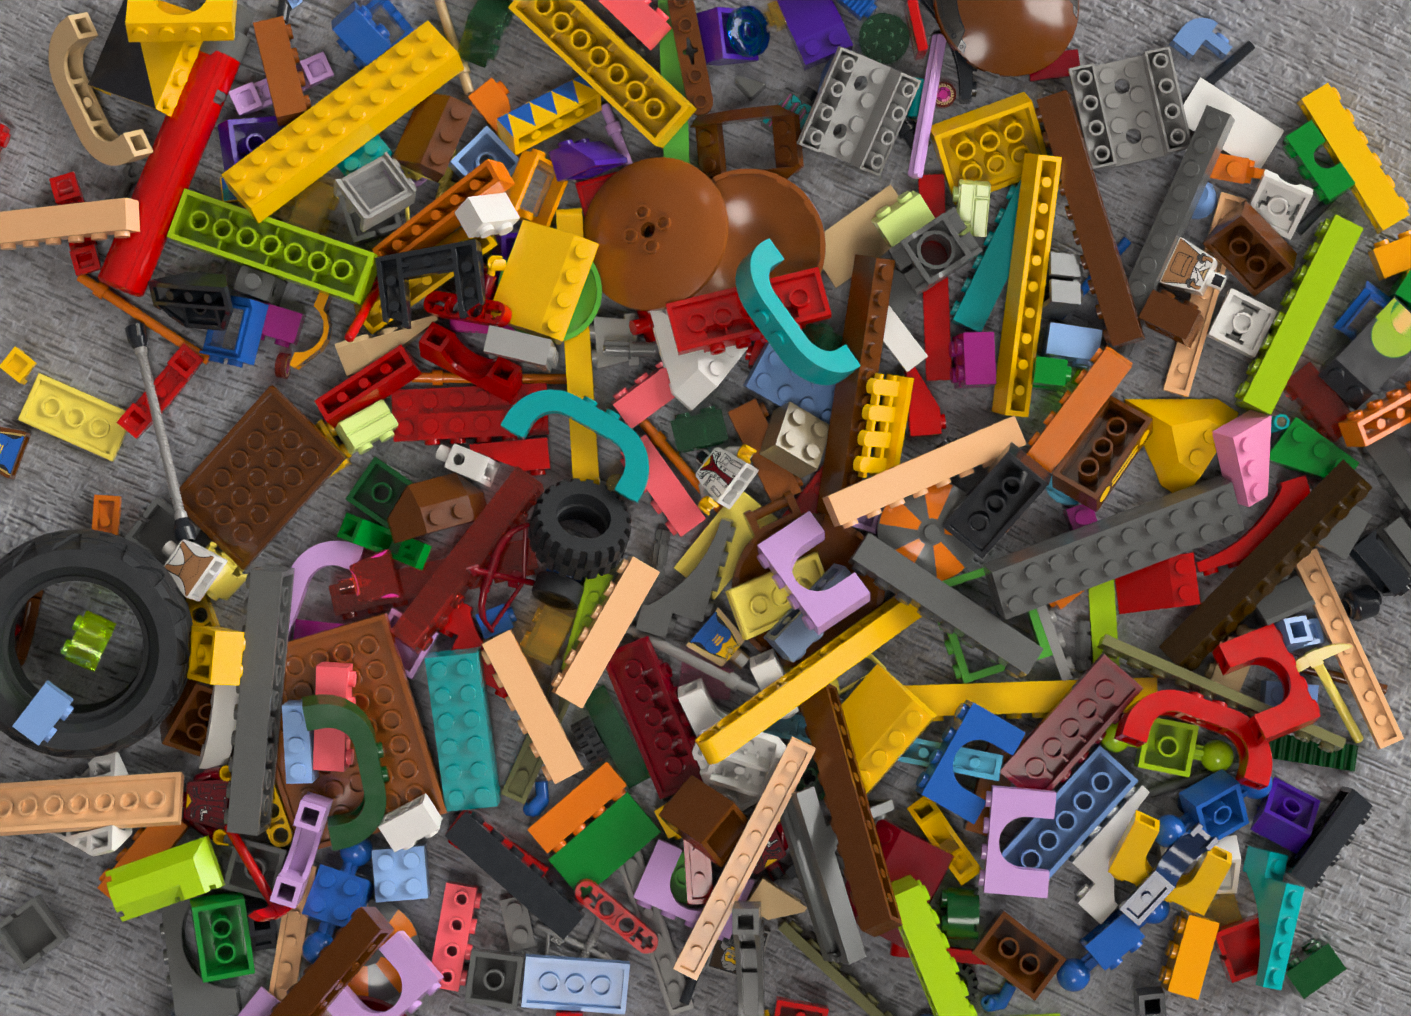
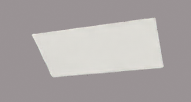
[1183,77,1284,168]

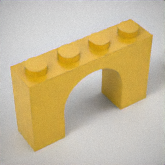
[125,0,237,42]
[1108,810,1232,916]

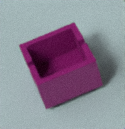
[949,332,996,389]

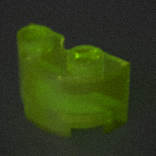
[60,611,116,672]

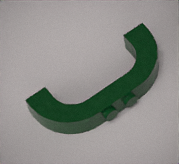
[302,694,389,851]

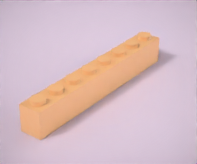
[822,415,1026,529]

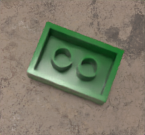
[189,891,255,983]

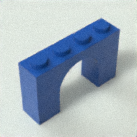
[915,699,1026,824]

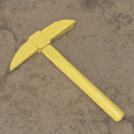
[1295,643,1364,743]

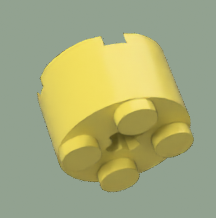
[205,542,247,601]

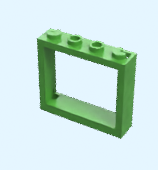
[937,568,1053,684]

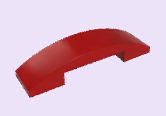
[49,171,102,277]
[116,343,204,439]

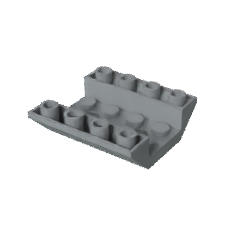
[797,46,921,176]
[1068,46,1191,170]

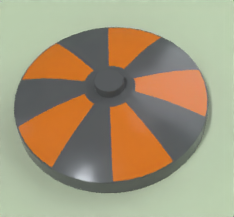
[876,483,976,581]
[332,898,422,1001]

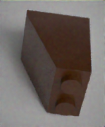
[659,775,749,868]

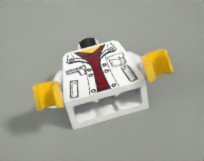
[696,444,759,516]

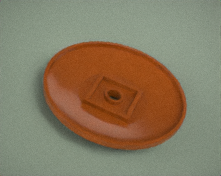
[583,157,729,311]

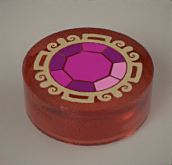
[935,82,956,109]
[275,352,292,379]

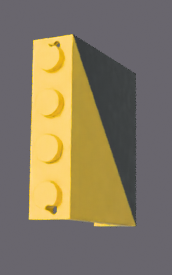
[88,0,203,117]

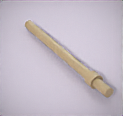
[434,0,474,95]

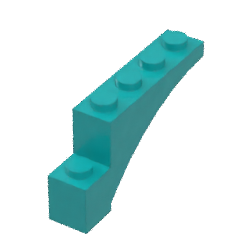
[1243,846,1305,990]

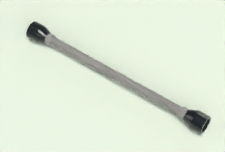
[125,323,197,545]

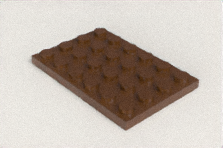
[170,385,347,570]

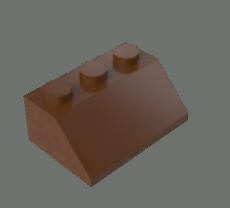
[392,93,474,183]
[1203,200,1297,297]
[160,678,214,757]
[972,909,1066,1001]

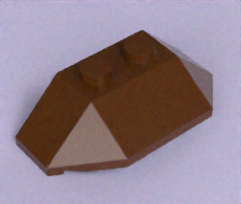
[387,472,490,544]

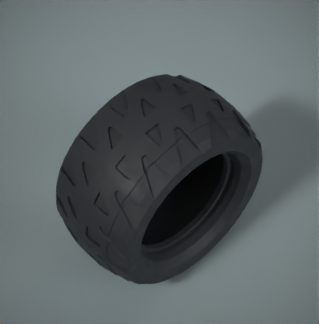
[0,529,193,758]

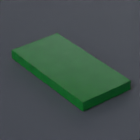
[548,792,662,897]

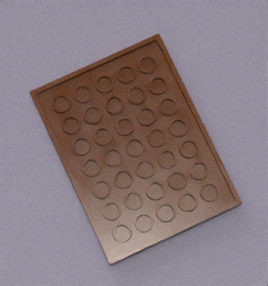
[275,613,448,849]

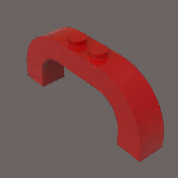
[1114,690,1272,790]

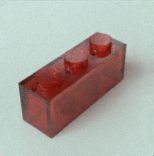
[1283,362,1351,443]

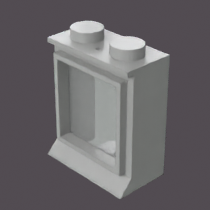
[333,152,417,232]

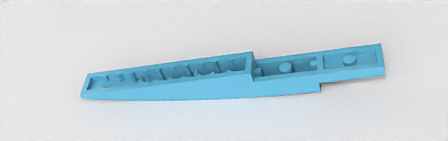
[762,714,1004,781]

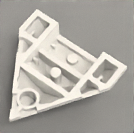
[648,309,748,411]
[692,728,787,811]
[51,752,132,857]

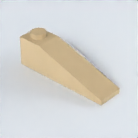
[335,315,440,378]

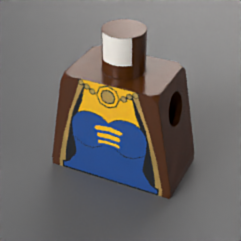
[0,427,31,480]

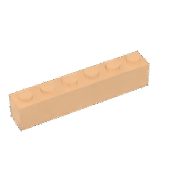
[0,198,140,250]
[551,556,660,708]
[480,630,584,784]

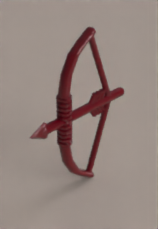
[466,522,535,633]

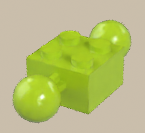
[1100,718,1234,777]

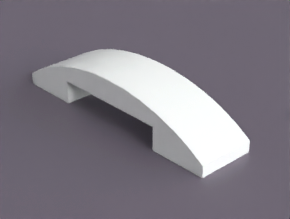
[198,685,239,769]

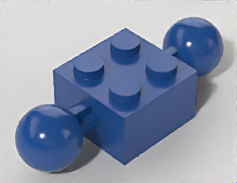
[1155,769,1273,848]
[302,838,374,964]
[1057,900,1170,992]

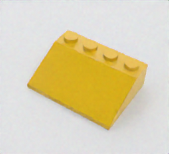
[930,92,1048,205]
[491,220,599,345]
[810,663,937,795]

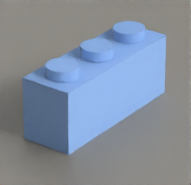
[282,700,319,784]

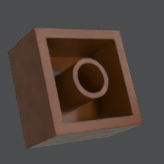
[1139,289,1205,348]

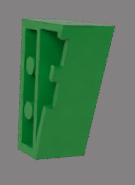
[1269,417,1359,480]

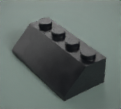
[1285,786,1373,890]

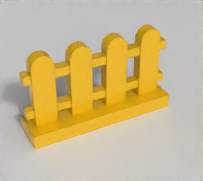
[853,373,914,478]

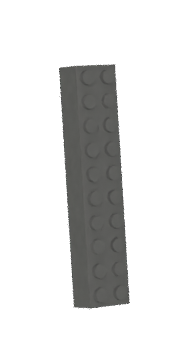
[982,475,1245,620]
[224,565,295,836]

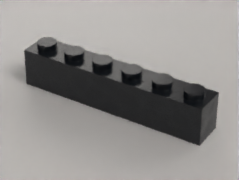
[445,811,585,940]

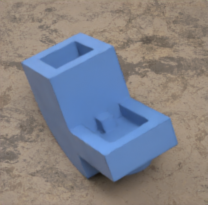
[1169,18,1232,60]
[1274,615,1325,652]

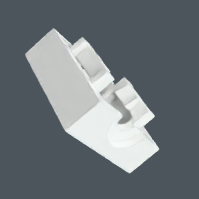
[1249,169,1313,240]
[1206,288,1278,359]

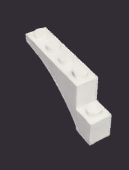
[1069,784,1150,924]

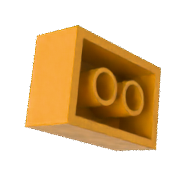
[1158,910,1220,1000]

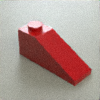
[904,367,946,438]
[469,437,551,476]

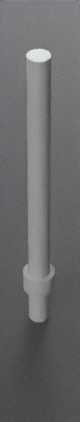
[626,624,759,697]

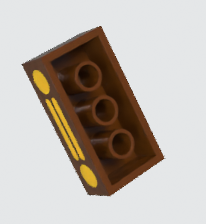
[1052,395,1153,512]

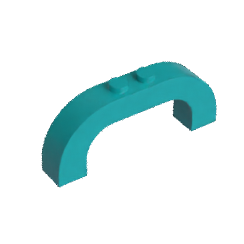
[735,238,861,385]
[501,390,649,504]

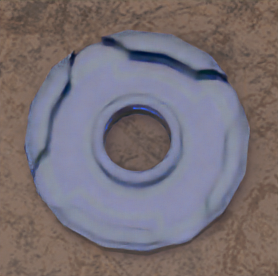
[726,6,770,58]

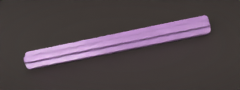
[908,34,947,179]

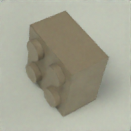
[759,401,829,478]

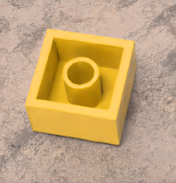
[187,625,246,685]

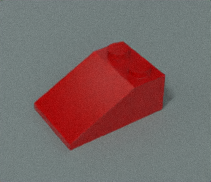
[1114,553,1200,614]

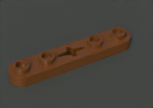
[667,0,713,116]

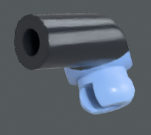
[276,0,303,24]

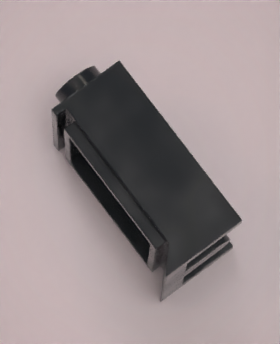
[1349,529,1411,597]

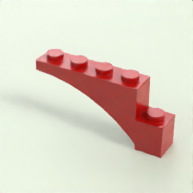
[1195,475,1311,576]
[435,596,509,699]

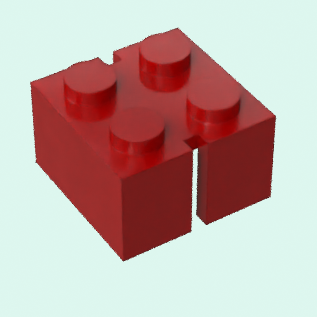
[1214,913,1260,983]

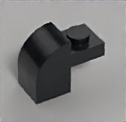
[245,901,277,952]
[1133,986,1167,1016]

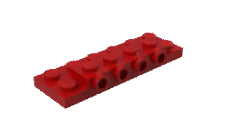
[665,267,832,355]
[392,383,549,446]

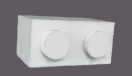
[454,192,520,238]
[378,793,442,852]

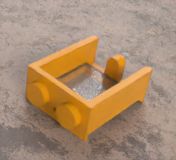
[506,148,568,227]

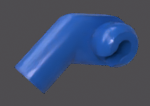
[980,982,1016,1012]

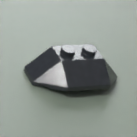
[148,272,233,331]

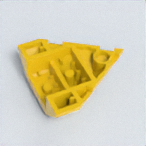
[1124,399,1239,493]

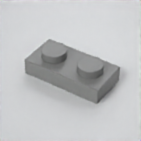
[499,897,536,952]

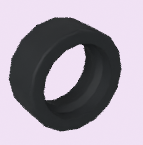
[532,571,584,610]

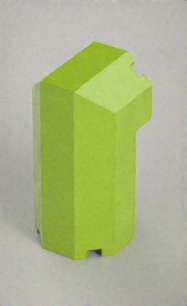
[105,835,226,922]

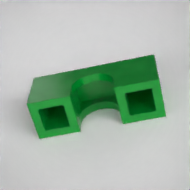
[1283,120,1355,205]
[1031,356,1072,392]

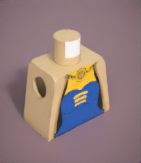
[686,608,750,670]

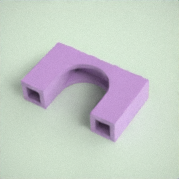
[757,511,870,635]
[978,785,1056,898]
[270,791,333,909]
[633,838,755,941]
[327,930,444,1016]

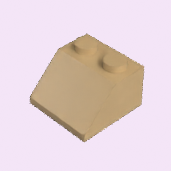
[746,875,807,920]

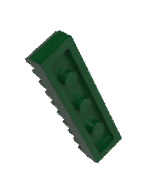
[1268,735,1359,771]

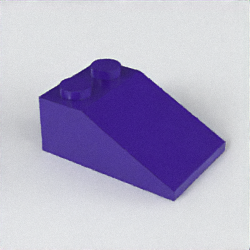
[774,0,853,71]
[218,116,287,172]

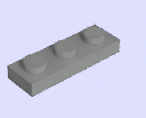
[1036,605,1075,681]

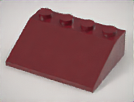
[845,819,954,949]

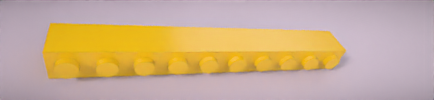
[992,153,1062,417]
[903,677,1158,721]

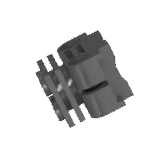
[887,207,983,295]

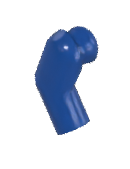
[523,781,549,817]

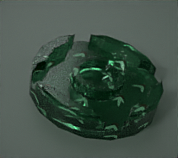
[858,13,910,65]

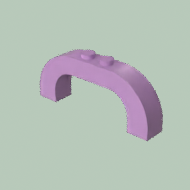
[288,541,366,641]

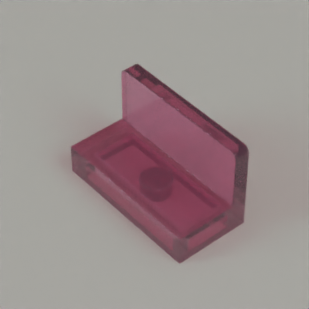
[679,662,734,700]

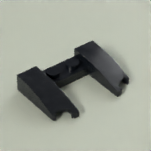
[375,239,485,329]

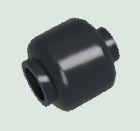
[1341,584,1382,622]

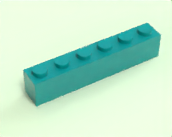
[950,180,1021,332]

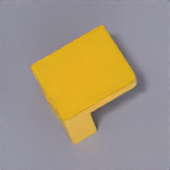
[0,347,37,385]

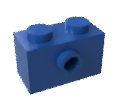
[331,1,391,65]

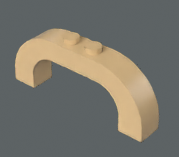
[48,12,153,166]

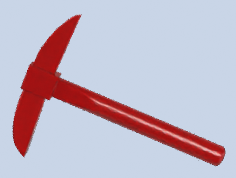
[344,276,380,342]
[224,824,292,922]

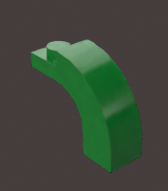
[337,512,432,570]

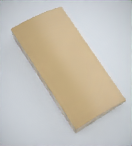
[822,184,898,288]

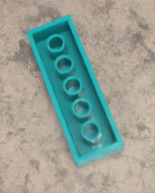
[425,647,502,812]

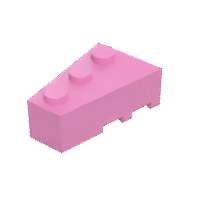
[1212,410,1271,507]

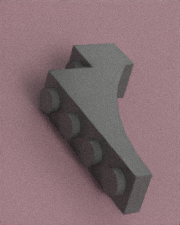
[635,517,736,638]
[732,901,765,1016]

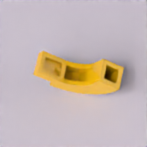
[907,796,982,886]

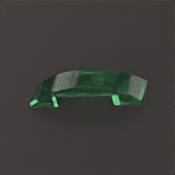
[585,685,651,789]

